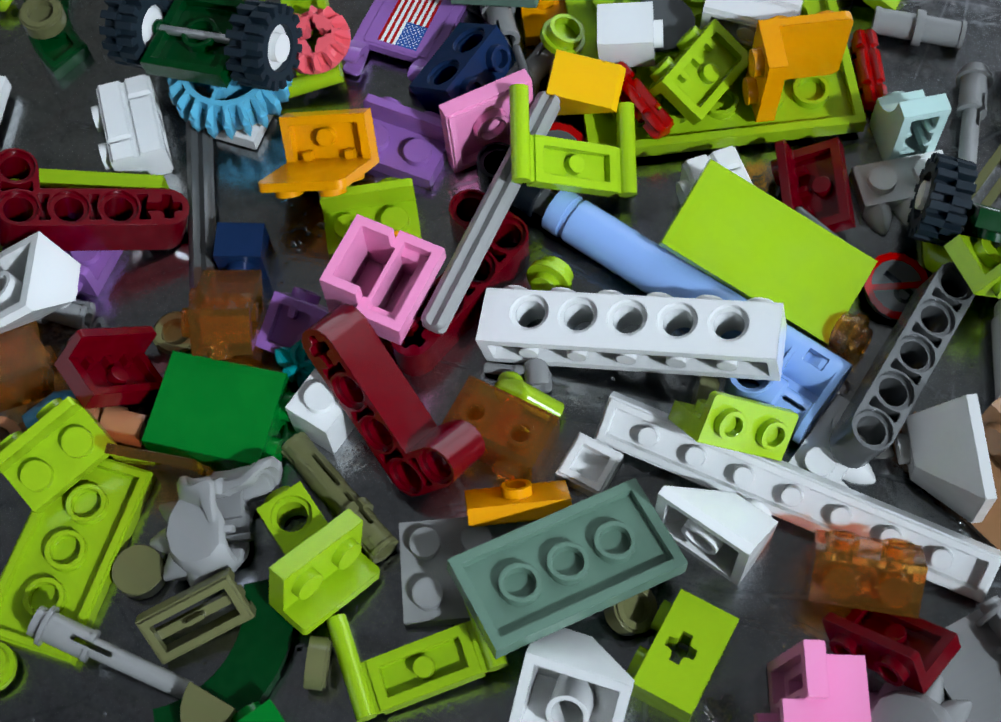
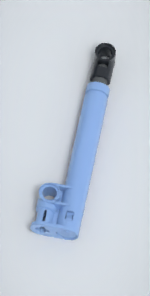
[477,142,853,445]

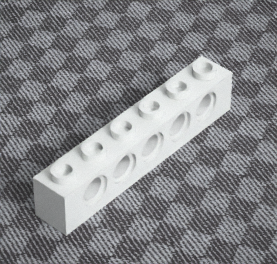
[475,285,787,381]

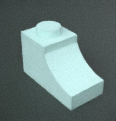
[869,89,952,161]

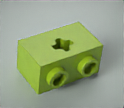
[626,589,739,722]

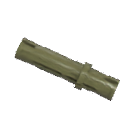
[281,432,399,563]

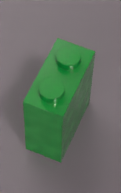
[141,351,295,472]

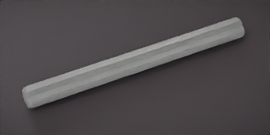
[421,91,560,335]

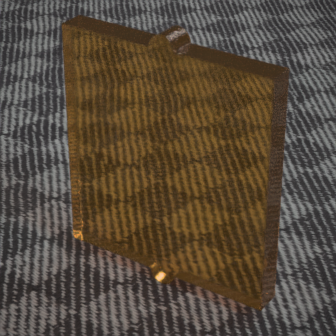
[105,443,215,478]

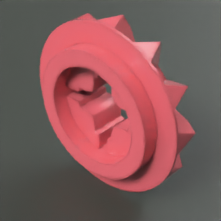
[293,5,351,75]

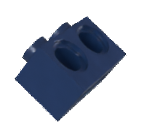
[409,22,516,115]

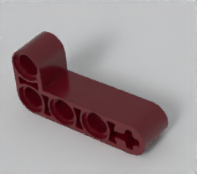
[0,148,190,251]
[391,189,530,376]
[301,304,485,496]

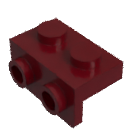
[771,137,856,233]
[54,326,163,409]
[822,594,961,695]

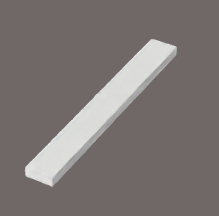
[594,391,1001,603]

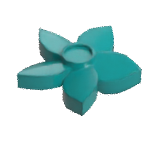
[274,339,315,388]

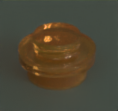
[829,313,873,361]

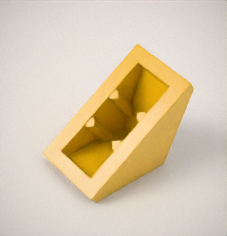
[545,49,626,115]

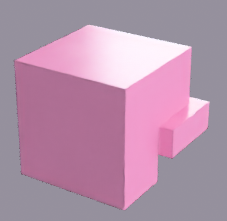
[319,214,446,345]
[753,639,872,722]

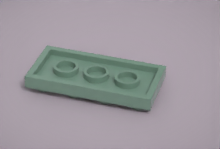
[447,478,688,659]

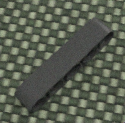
[829,262,975,468]

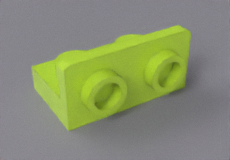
[648,19,749,125]
[319,177,422,260]
[944,234,1001,299]
[668,391,799,461]
[0,396,120,513]
[269,508,380,635]

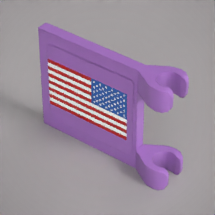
[343,0,467,94]

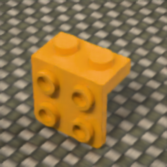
[742,10,854,122]
[258,108,380,199]

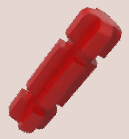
[851,28,888,112]
[617,61,674,140]

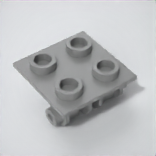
[940,595,1001,722]

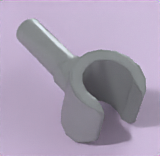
[484,358,552,393]

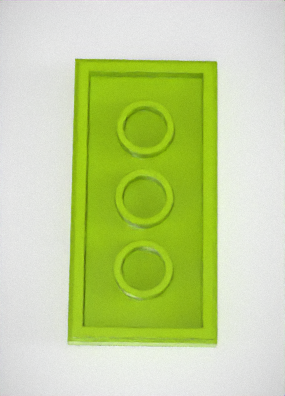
[658,159,878,346]
[0,458,157,667]

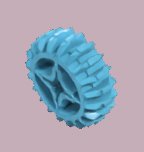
[167,78,293,140]

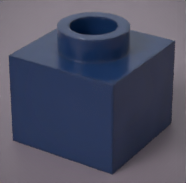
[213,222,273,283]

